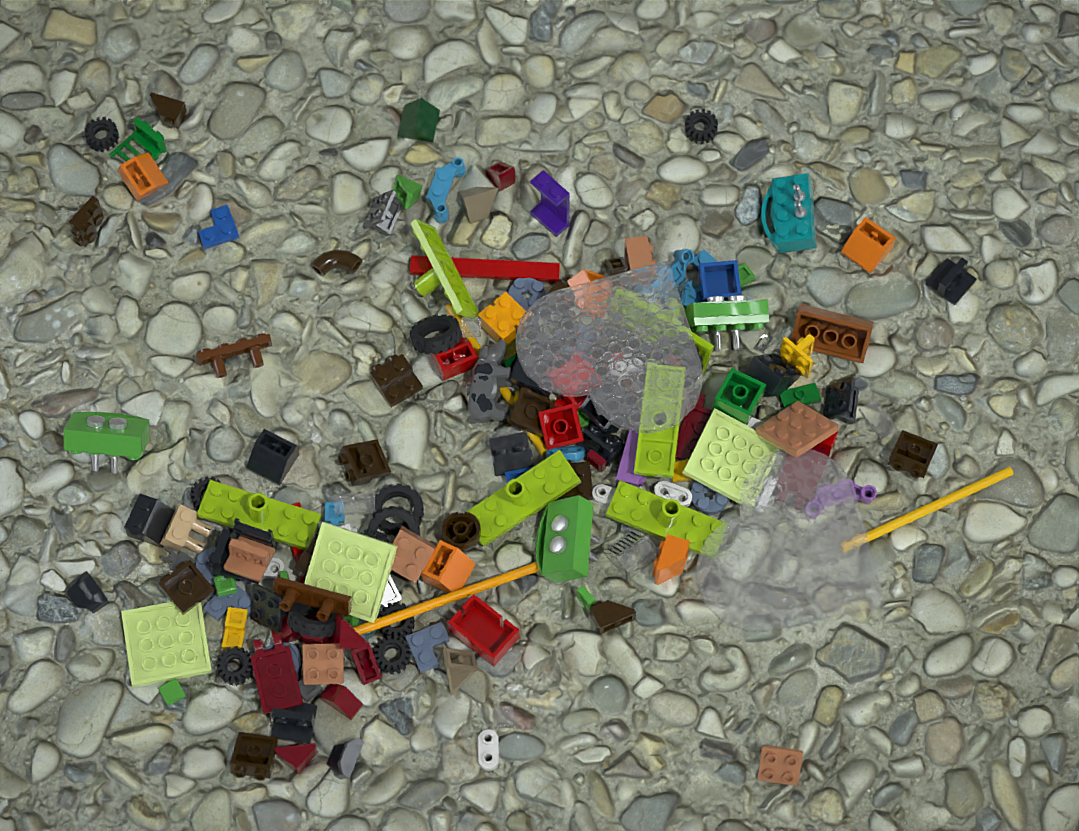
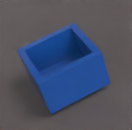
[698,260,742,302]

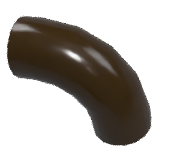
[310,249,362,277]

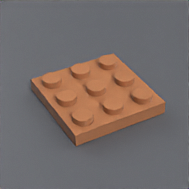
[756,401,839,458]

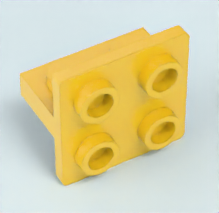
[780,334,815,379]

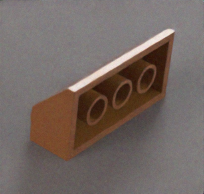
[791,304,874,363]

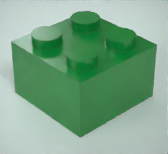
[713,368,766,425]

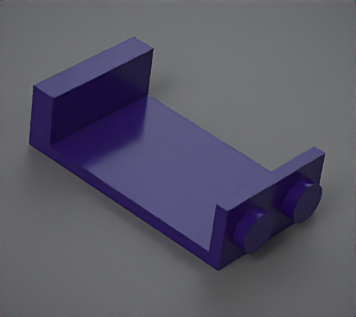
[530,170,570,237]

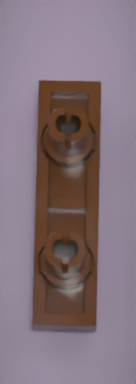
[196,333,272,378]
[274,576,352,622]

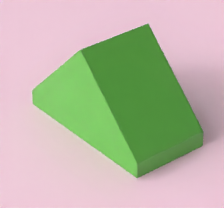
[392,175,423,209]

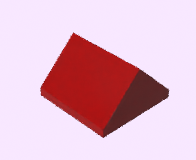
[538,403,584,450]

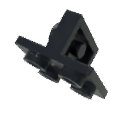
[925,258,977,305]
[823,377,859,425]
[577,424,625,467]
[489,432,533,476]
[250,583,289,633]
[271,703,318,744]

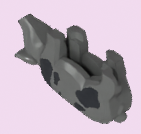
[467,338,512,424]

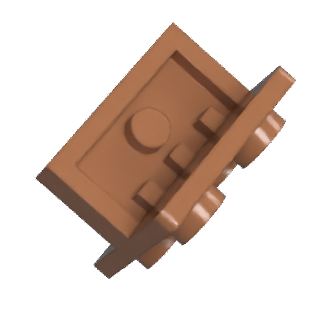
[224,536,275,582]
[303,643,345,685]
[757,745,803,786]

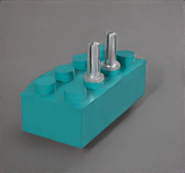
[761,173,817,253]

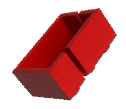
[448,594,520,667]

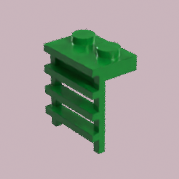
[109,117,167,162]

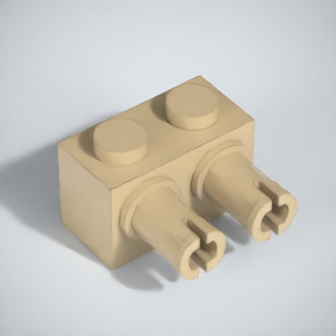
[160,504,212,554]

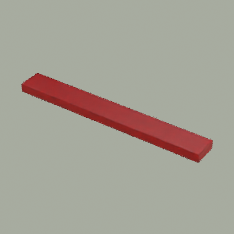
[410,255,560,283]

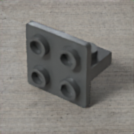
[362,190,402,236]

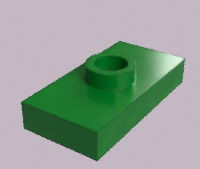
[779,383,821,409]

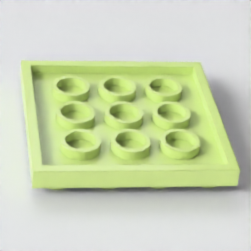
[682,408,780,510]
[304,522,398,623]
[121,602,212,688]

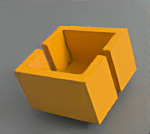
[478,292,531,346]

